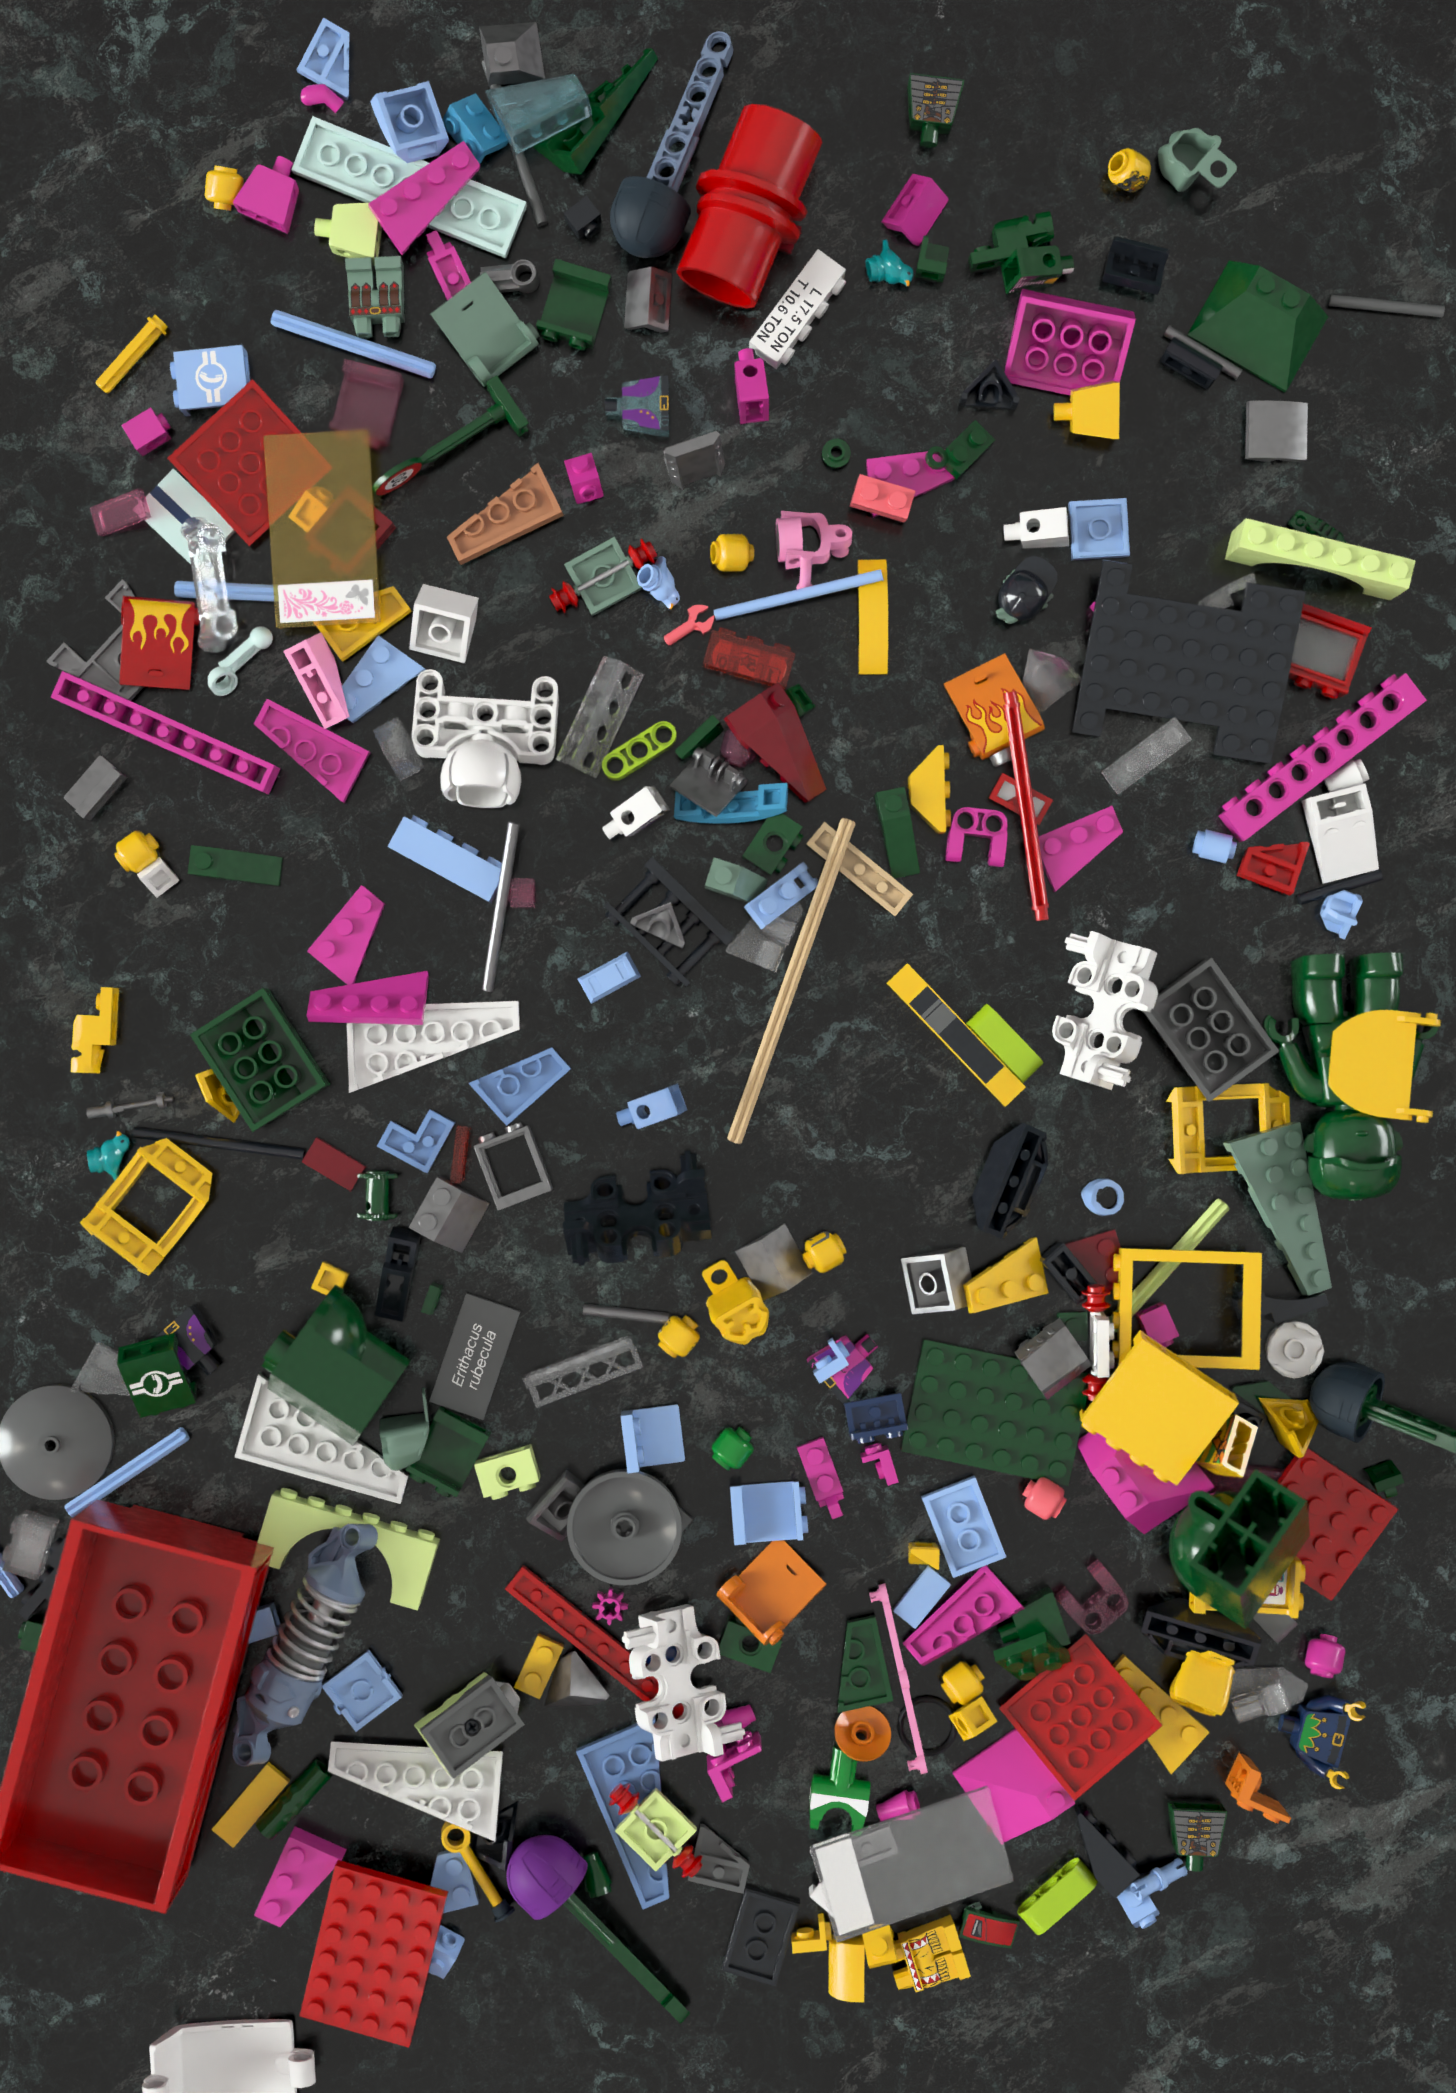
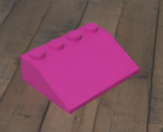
[1004,289,1136,395]

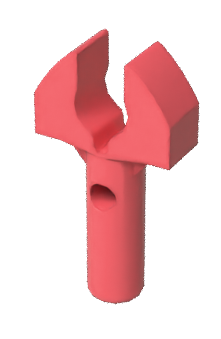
[664,605,714,645]

